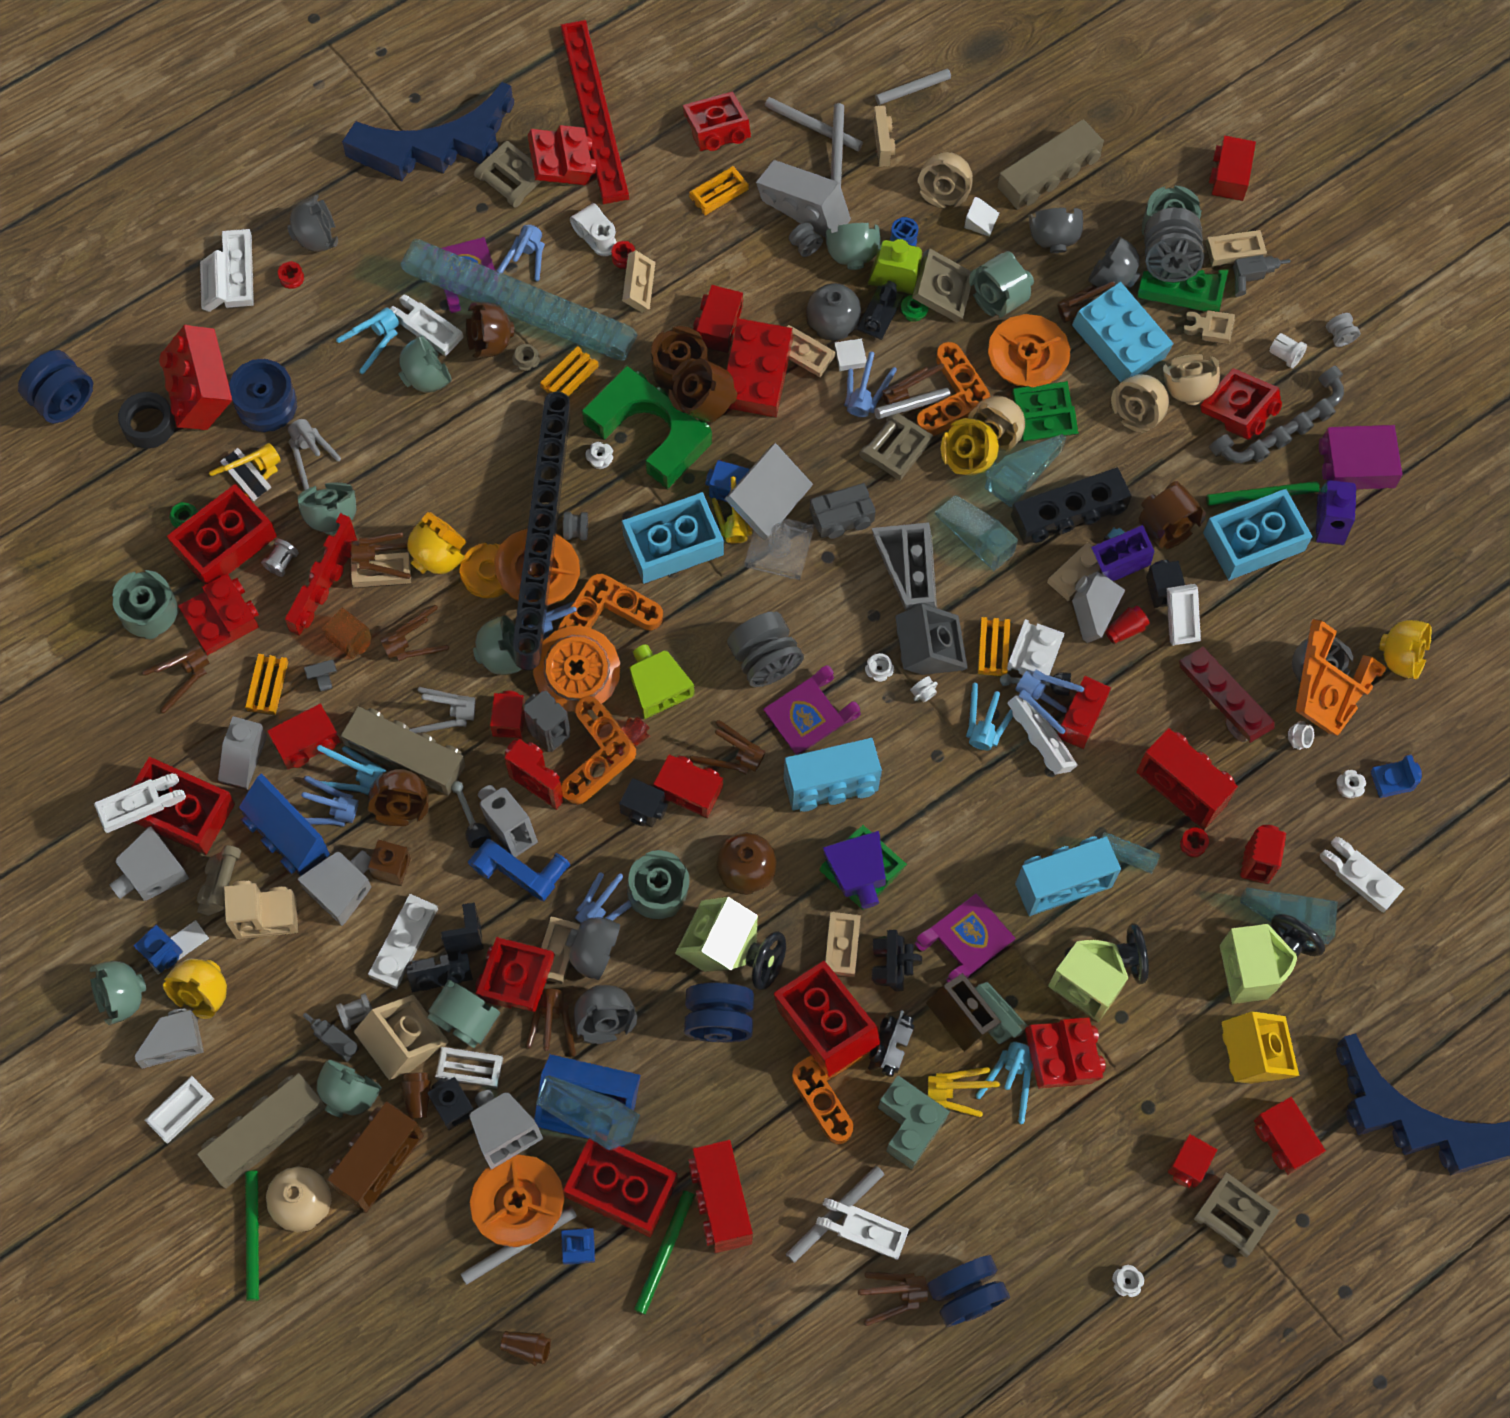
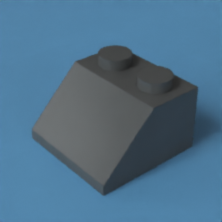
[895,603,968,675]

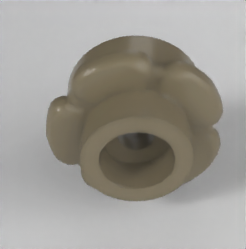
[512,344,540,371]

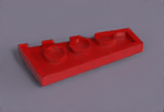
[285,513,358,636]

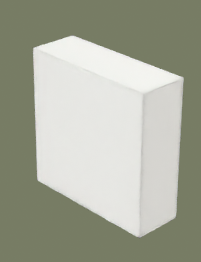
[834,338,867,371]

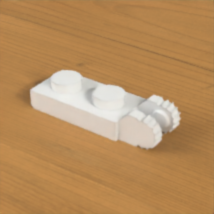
[390,294,464,356]
[94,773,186,833]
[1320,836,1405,913]
[816,1198,909,1260]

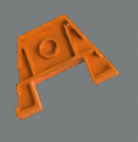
[1295,619,1386,736]

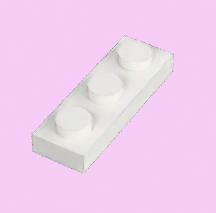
[222,229,254,308]
[1008,695,1078,775]
[368,894,438,989]

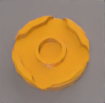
[460,543,506,598]

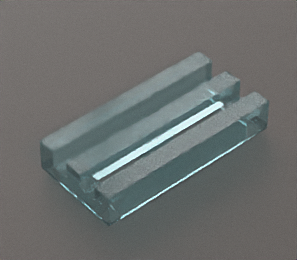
[1101,832,1160,873]

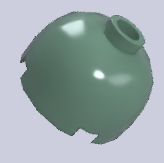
[825,223,881,270]
[399,336,452,393]
[298,483,357,535]
[473,615,526,675]
[90,961,146,1025]
[317,1060,382,1118]

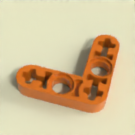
[916,342,990,436]
[558,574,663,631]
[561,696,636,805]
[792,1050,871,1144]

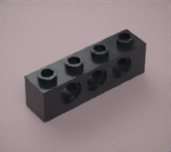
[1011,467,1132,544]

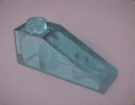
[985,434,1066,508]
[935,495,1018,571]
[1240,888,1338,947]
[536,1075,640,1150]

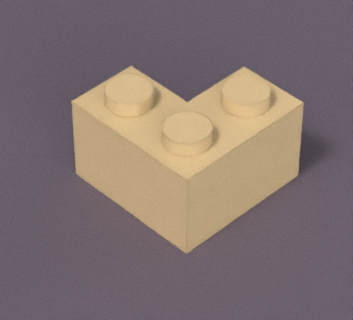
[224,881,298,939]

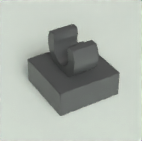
[304,660,337,692]

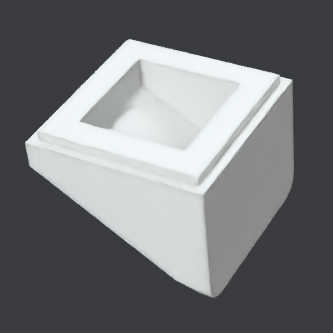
[964,197,999,237]

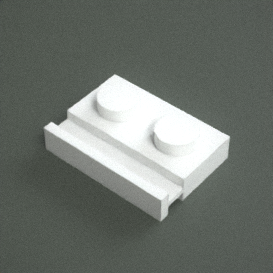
[1007,619,1065,683]

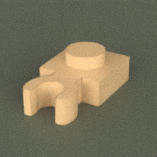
[1184,311,1235,344]

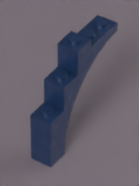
[342,82,514,181]
[1336,1033,1510,1176]

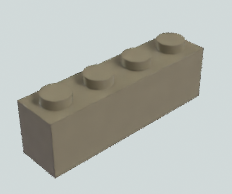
[997,119,1104,210]
[341,706,466,796]
[197,1073,326,1189]

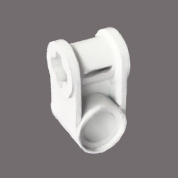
[570,203,617,256]

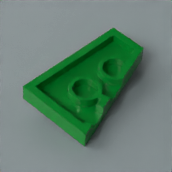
[1138,270,1228,312]

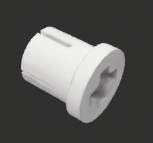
[1270,333,1307,369]

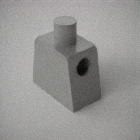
[478,785,538,857]
[109,826,189,900]
[298,850,371,926]
[469,1090,543,1170]

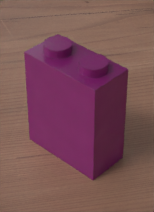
[1319,425,1403,489]

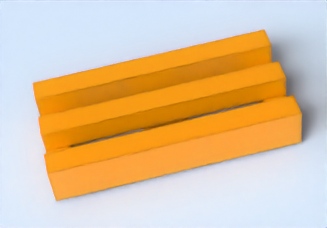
[689,166,749,216]
[540,346,599,396]
[421,512,466,550]
[978,617,1010,676]
[245,654,288,715]

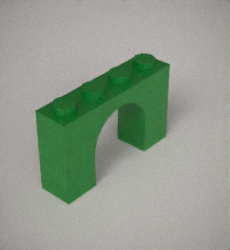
[582,366,712,490]

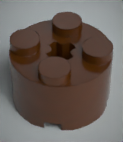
[651,326,707,390]
[669,358,737,423]
[1139,481,1206,549]

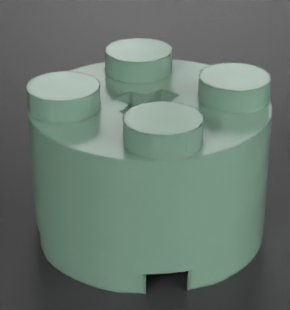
[1141,186,1201,235]
[969,251,1034,318]
[112,570,179,639]
[627,850,690,919]
[427,980,501,1048]

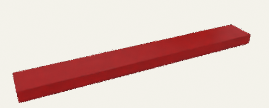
[560,20,629,204]

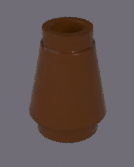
[400,1073,431,1119]
[500,1331,551,1366]

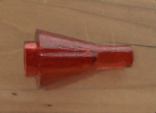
[606,717,650,764]

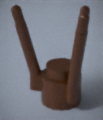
[1057,282,1115,325]
[882,363,944,414]
[351,532,411,579]
[380,605,449,662]
[142,644,210,713]
[689,720,766,775]
[526,989,576,1057]
[858,1272,928,1326]

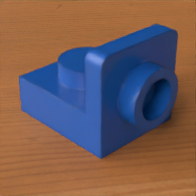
[1370,755,1422,798]
[134,925,183,973]

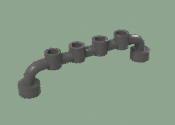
[1209,365,1344,463]

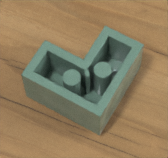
[878,1076,950,1170]

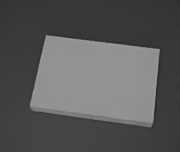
[724,443,813,540]

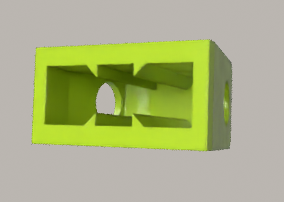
[868,239,923,294]
[629,644,694,720]

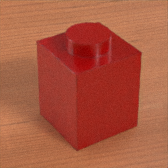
[490,691,525,739]
[1168,1134,1218,1188]

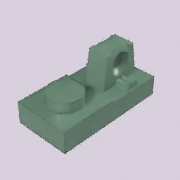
[975,982,1028,1044]

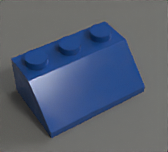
[239,773,330,876]
[534,1054,641,1147]

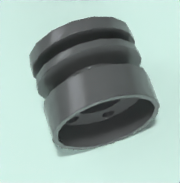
[1144,207,1204,283]
[727,612,804,687]

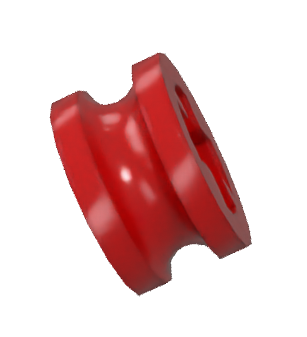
[611,241,635,269]
[277,261,304,289]
[1180,827,1209,857]

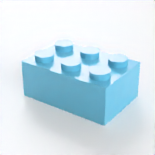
[1072,282,1174,383]
[1203,489,1312,581]
[622,492,724,584]
[783,738,882,812]
[1015,836,1121,916]

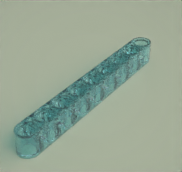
[400,239,638,361]

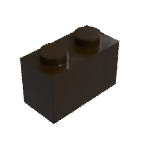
[926,973,1001,1052]

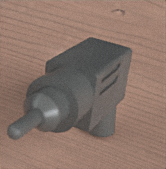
[1233,255,1291,297]
[303,1013,359,1062]

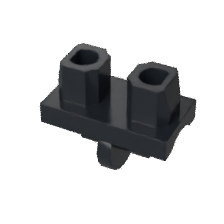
[872,930,922,991]

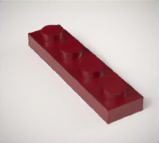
[1179,647,1275,743]

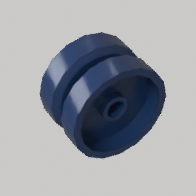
[18,350,94,424]
[229,359,297,432]
[684,983,754,1043]
[927,1255,1010,1328]

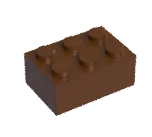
[327,1101,424,1213]

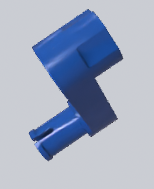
[468,839,571,902]

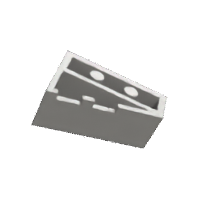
[756,160,851,238]
[872,522,937,611]

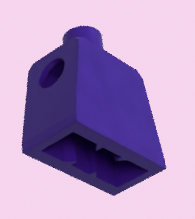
[1316,480,1356,545]
[1091,525,1155,581]
[823,831,886,909]

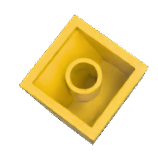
[1221,1011,1299,1084]

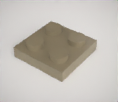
[912,248,972,322]

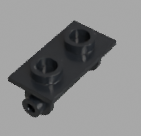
[857,281,904,340]
[407,951,473,993]
[868,1010,914,1077]

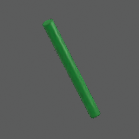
[1206,481,1320,506]
[245,1171,259,1301]
[634,1190,695,1315]

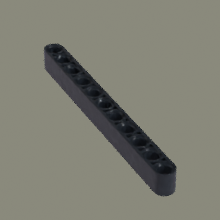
[513,391,570,670]

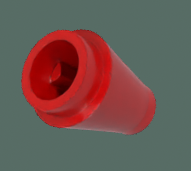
[1105,605,1150,645]

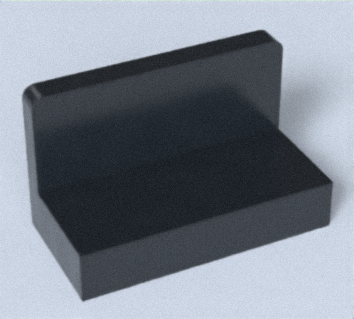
[441,902,484,954]

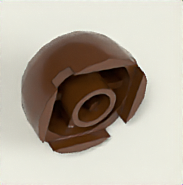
[466,302,514,358]
[368,769,429,826]
[717,832,777,895]

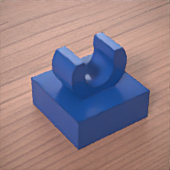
[561,1228,595,1265]

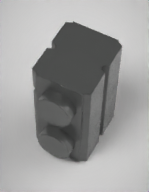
[809,483,876,539]
[524,691,571,752]

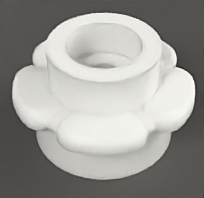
[586,442,613,469]
[865,653,894,682]
[910,676,938,703]
[1288,721,1314,750]
[1337,770,1366,798]
[1112,1265,1144,1297]

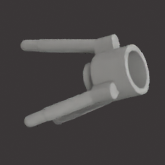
[288,419,341,490]
[410,687,476,734]

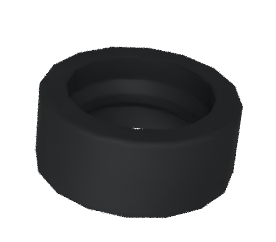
[118,392,176,449]

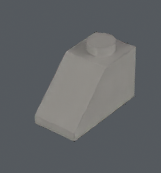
[1072,571,1125,643]
[218,716,267,790]
[135,1009,204,1069]

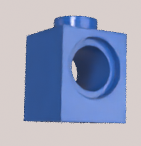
[706,460,750,502]

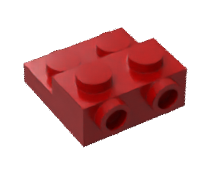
[682,91,751,151]
[527,125,596,185]
[1200,368,1282,440]
[178,573,259,656]
[505,739,564,810]
[476,937,555,1012]
[1025,1017,1106,1089]

